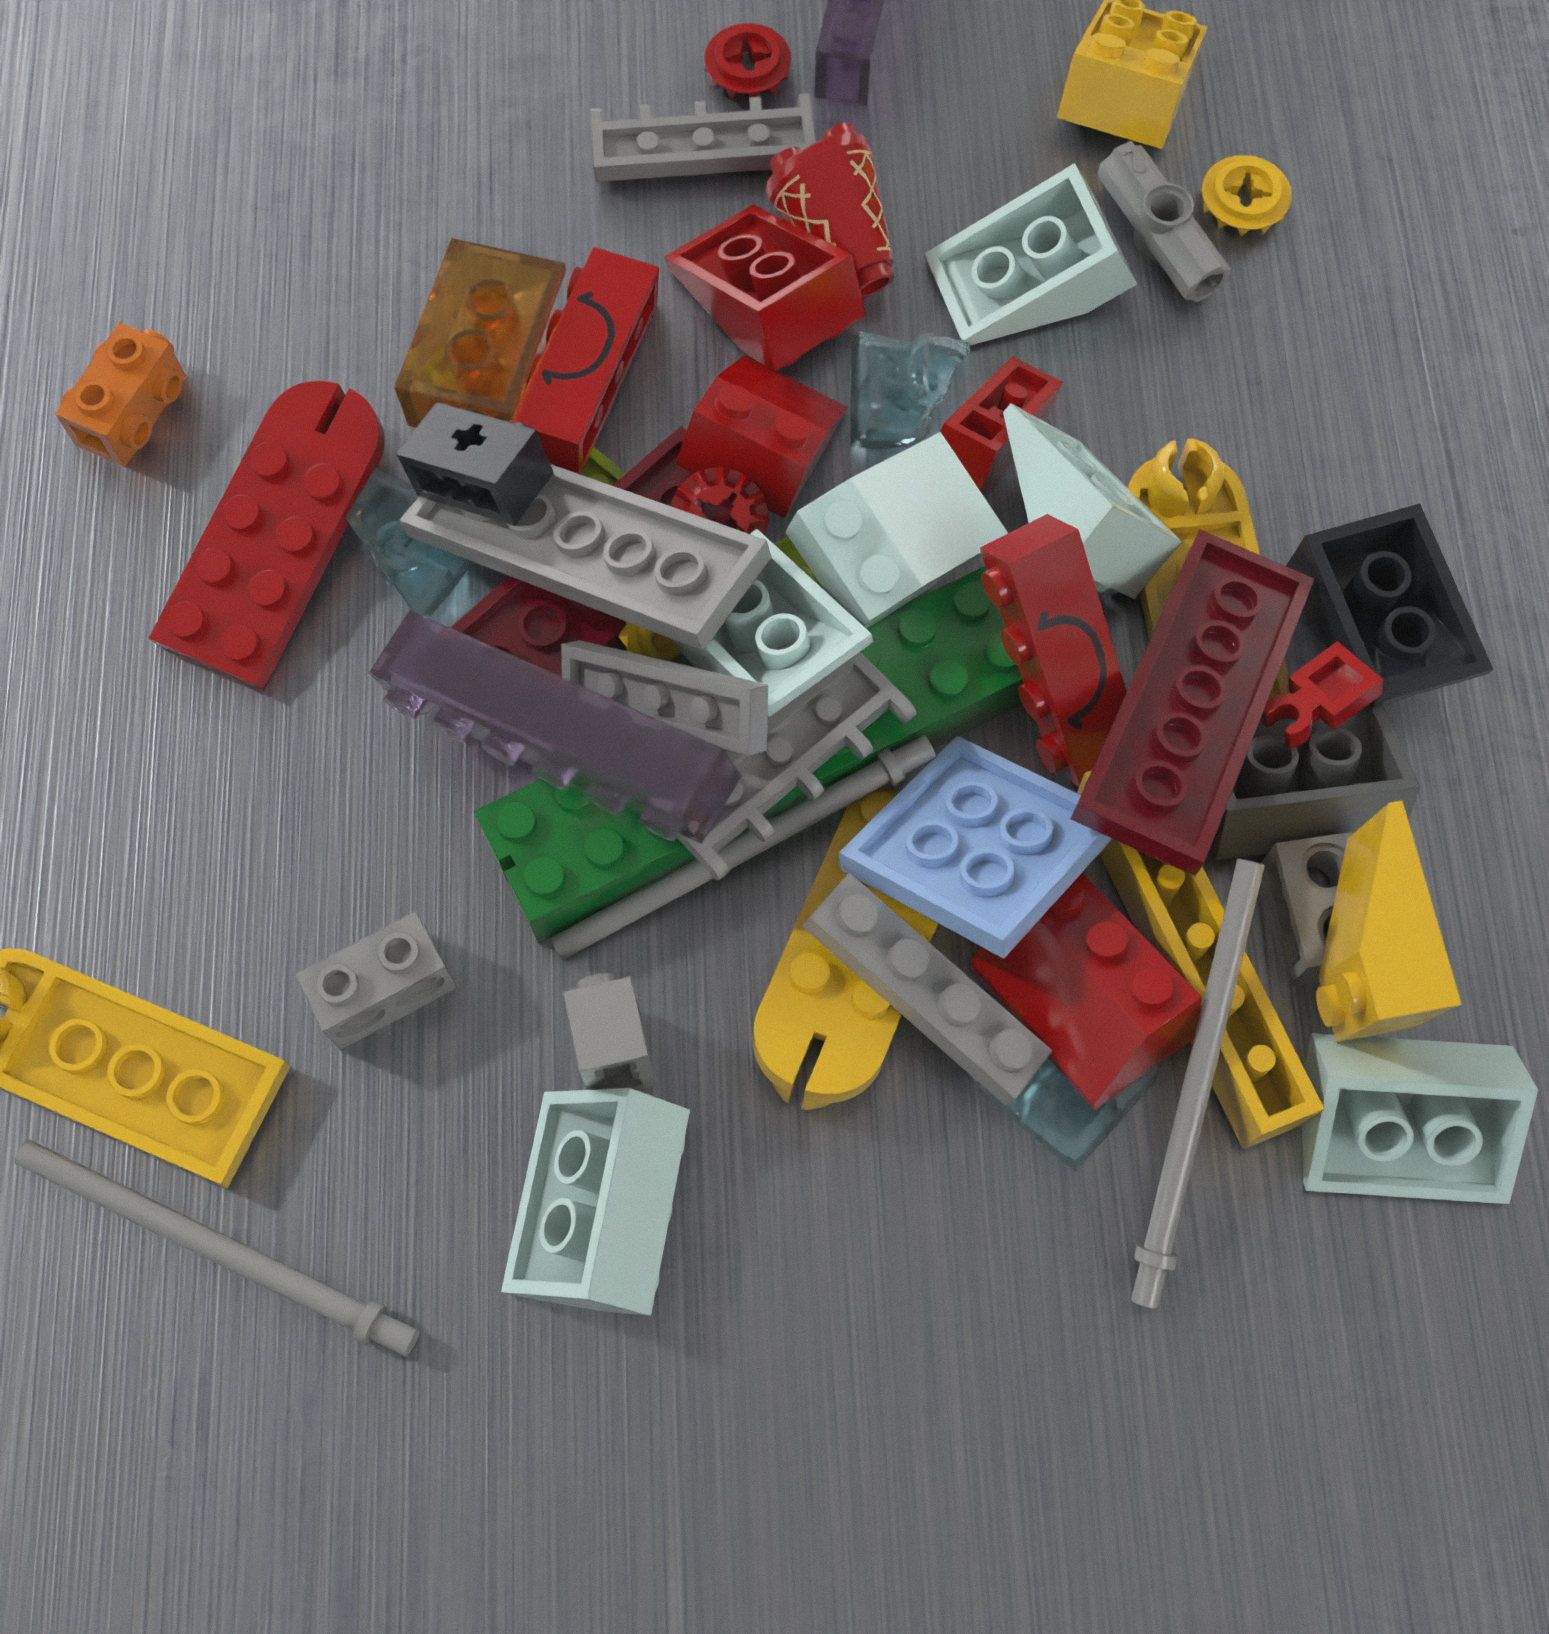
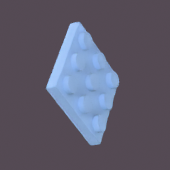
[839,736,1112,959]

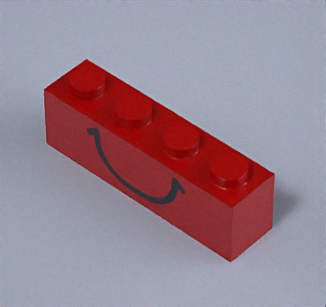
[504,247,659,475]
[980,514,1127,787]

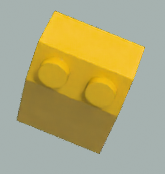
[1316,800,1462,1043]

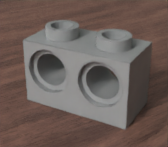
[1260,832,1352,985]
[294,911,457,1050]
[563,973,656,1090]

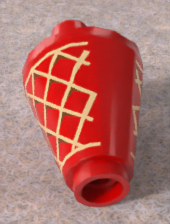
[765,122,895,298]

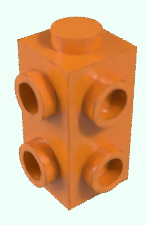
[55,322,186,467]

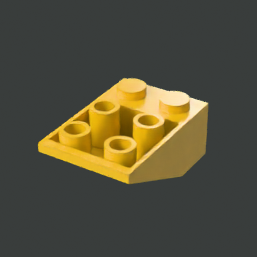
[1056,0,1208,149]

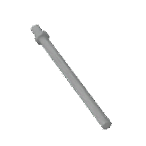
[550,735,936,960]
[1131,858,1265,1309]
[15,1140,419,1357]

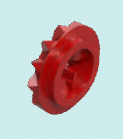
[704,23,791,99]
[671,467,769,536]

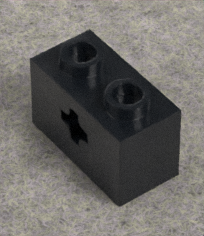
[396,402,554,526]

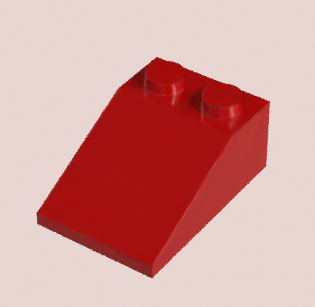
[664,204,866,371]
[676,355,848,519]

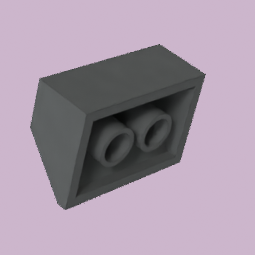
[1211,704,1420,860]

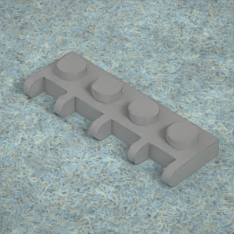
[590,93,816,182]
[657,652,917,880]

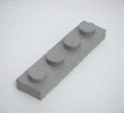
[561,640,768,756]
[802,872,1052,1105]

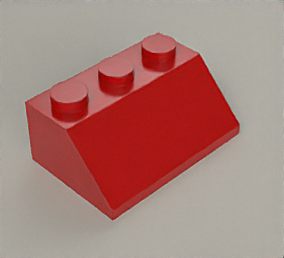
[970,873,1202,1110]

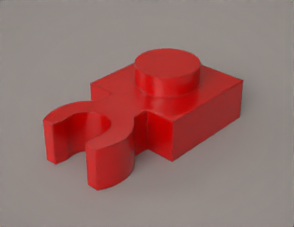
[1262,641,1383,749]

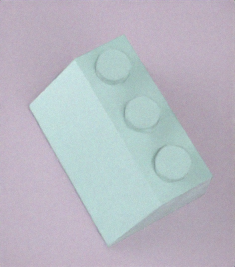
[1302,1033,1538,1204]
[501,1088,690,1316]

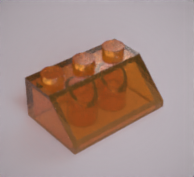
[394,238,566,428]

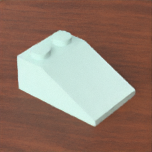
[924,163,1137,346]
[1003,403,1182,599]
[785,432,1008,629]
[672,529,874,717]

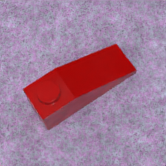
[940,356,1063,497]

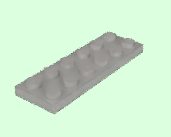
[399,464,772,651]

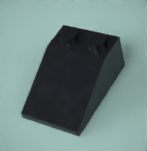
[1286,503,1493,708]

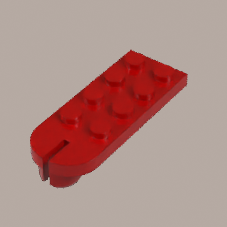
[148,380,385,691]

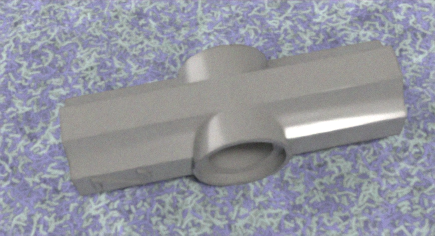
[1097,141,1231,303]

